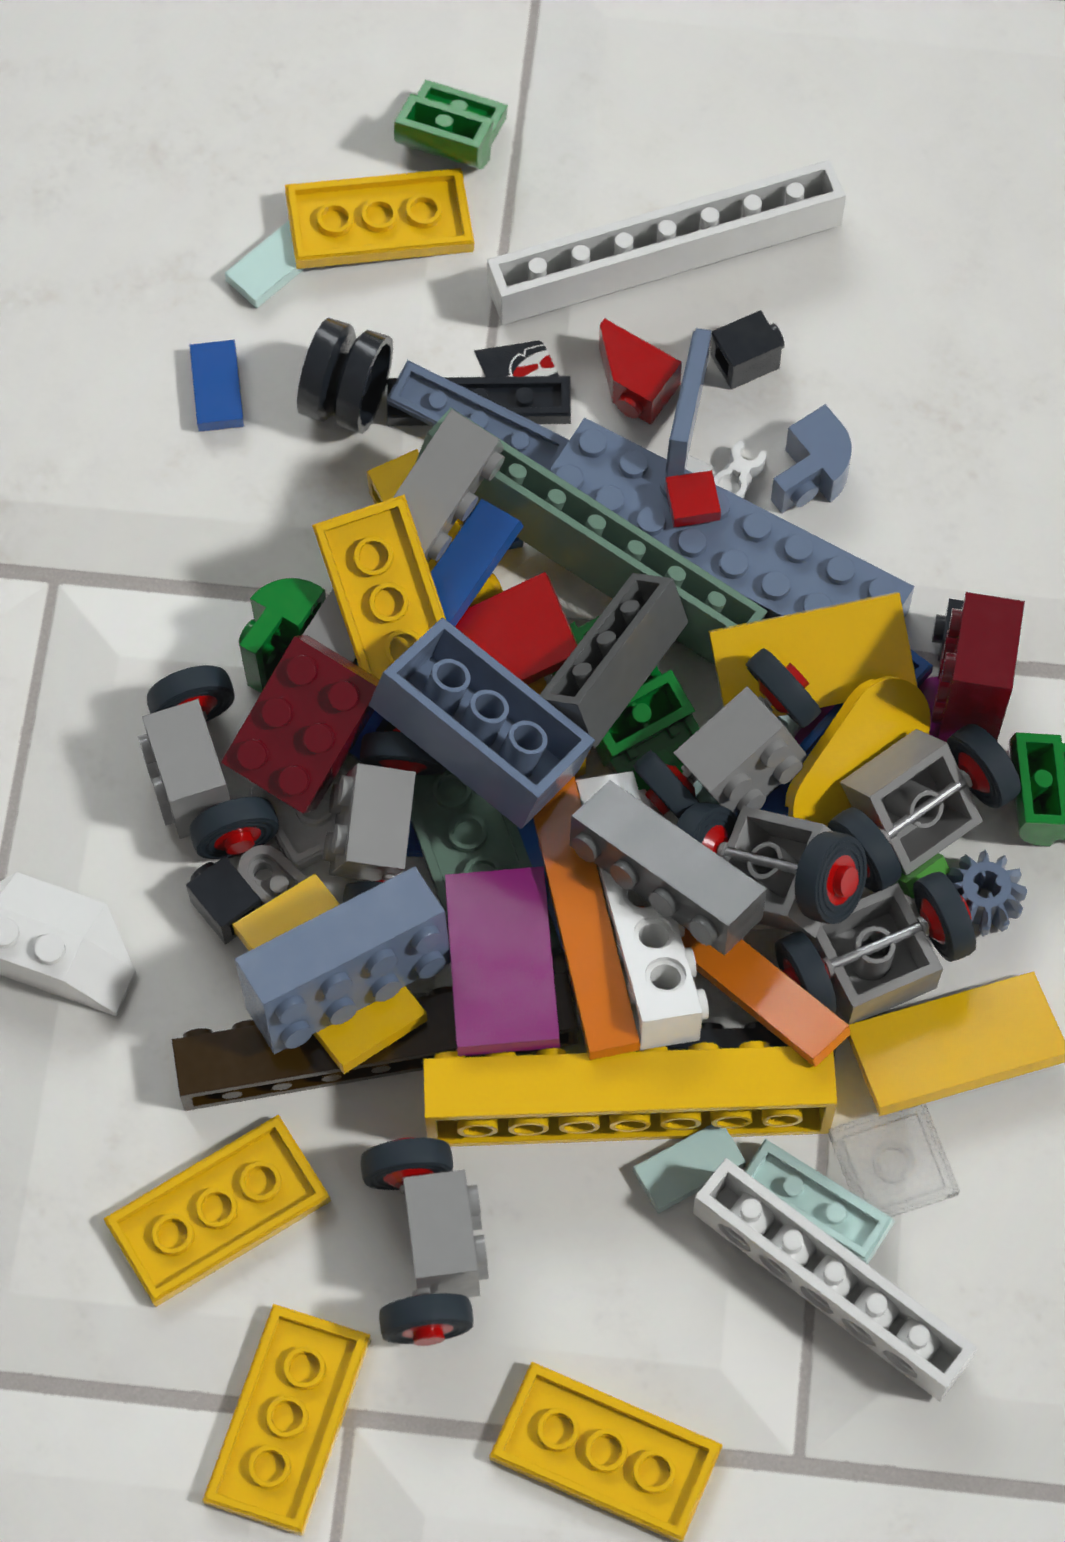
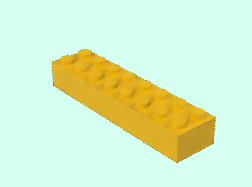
[424,1041,837,1147]

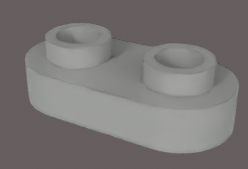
[238,845,307,906]

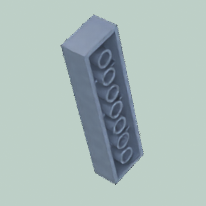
[549,417,915,619]

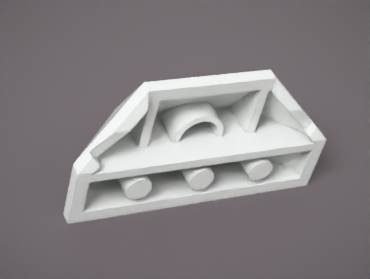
[0,872,136,1017]

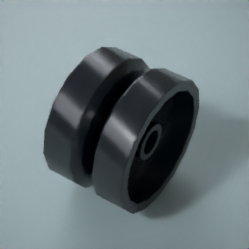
[297,317,393,434]

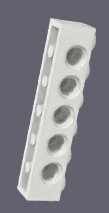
[576,771,709,1050]
[693,1158,978,1402]

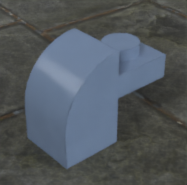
[771,404,852,513]

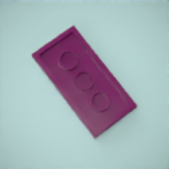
[445,866,560,1056]

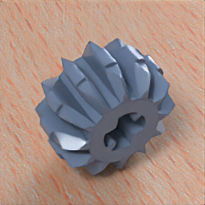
[946,850,1027,937]

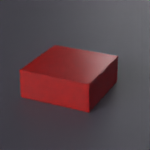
[665,470,721,528]

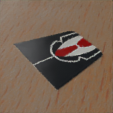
[474,341,559,377]

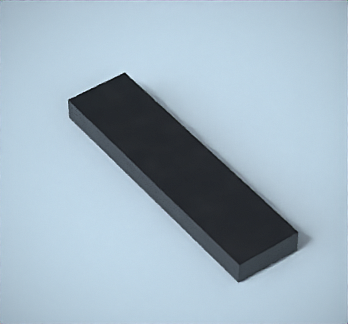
[387,376,571,426]

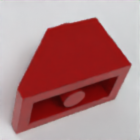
[599,318,682,425]

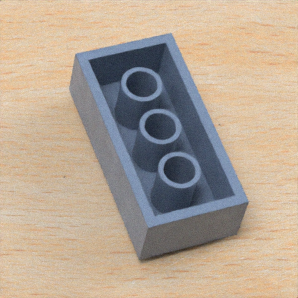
[369,617,595,829]
[235,866,451,1054]

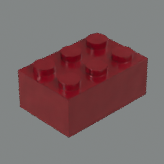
[931,592,1025,743]
[221,635,380,814]

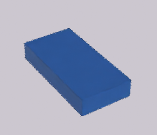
[189,339,244,432]

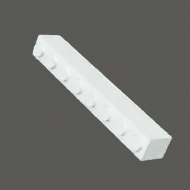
[487,159,846,325]

